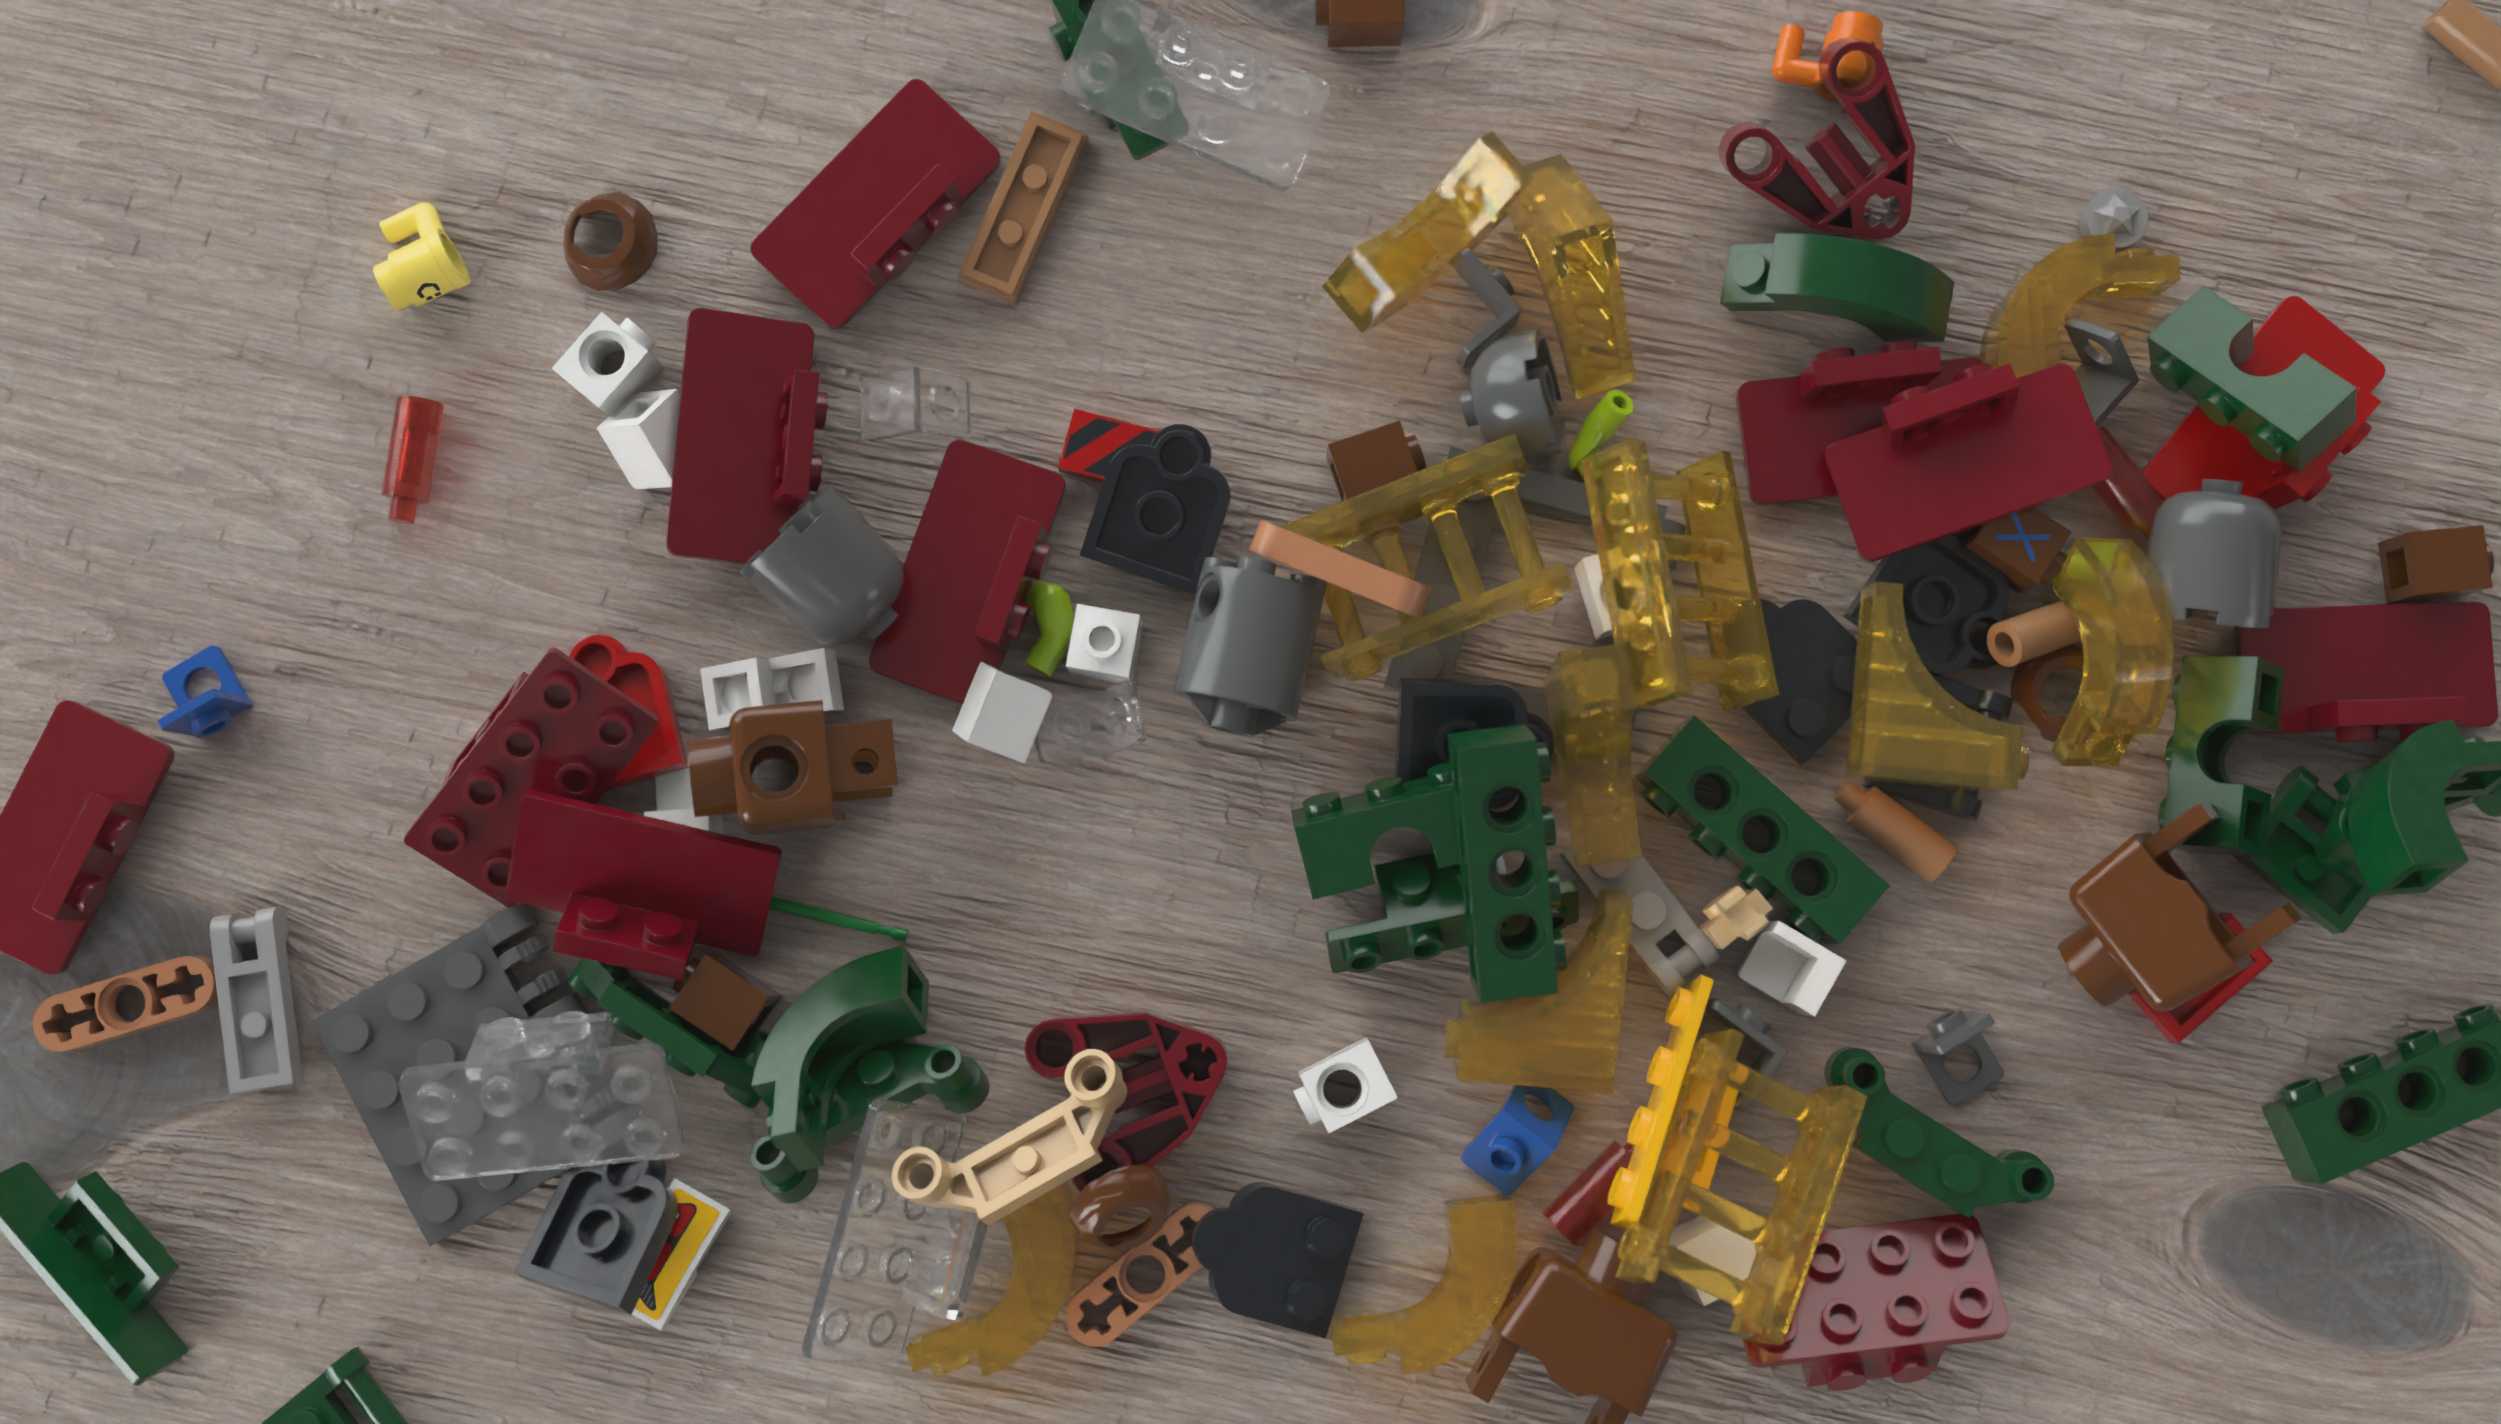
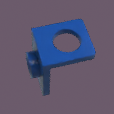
[158,645,253,738]
[1460,1070,1574,1195]

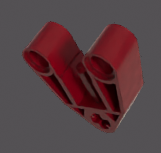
[1719,37,1915,239]
[1024,1012,1228,1193]

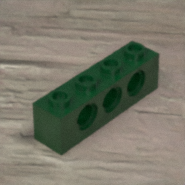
[1634,715,1890,944]
[1447,724,1567,1003]
[2261,1004,2501,1185]

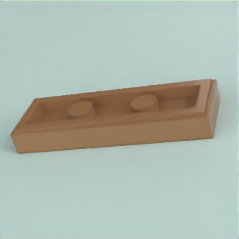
[958,111,1089,305]

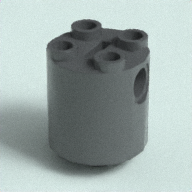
[1173,556,1327,737]

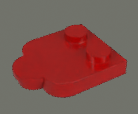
[569,635,689,791]

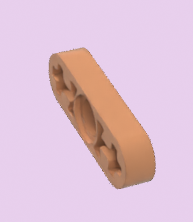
[1249,519,1433,619]
[33,956,218,1052]
[1066,1201,1215,1347]

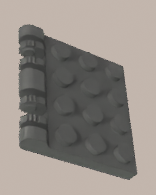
[311,903,647,1246]

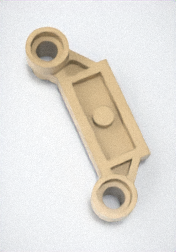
[892,1049,1127,1226]

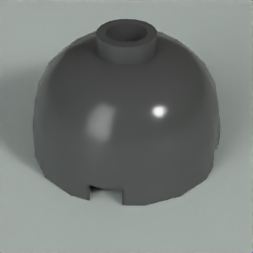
[1461,328,1566,458]

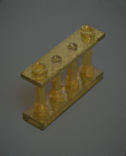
[1280,433,1575,681]
[1581,439,1779,711]
[1615,1029,1868,1345]

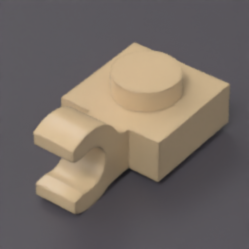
[1698,886,1773,949]

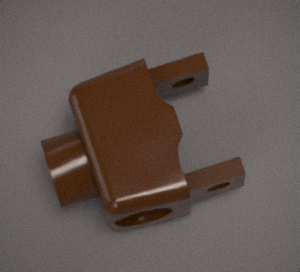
[687,700,898,835]
[2058,802,2302,1012]
[1465,1228,1677,1424]

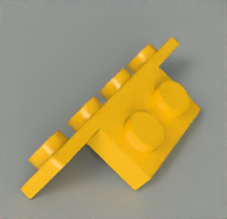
[1607,975,1746,1229]

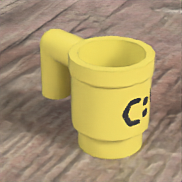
[373,202,471,311]

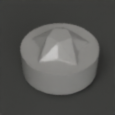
[2079,188,2148,254]

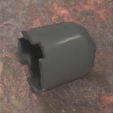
[2138,479,2282,629]
[739,483,905,646]

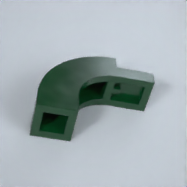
[1720,233,1955,342]
[2348,720,2501,896]
[751,945,929,1171]

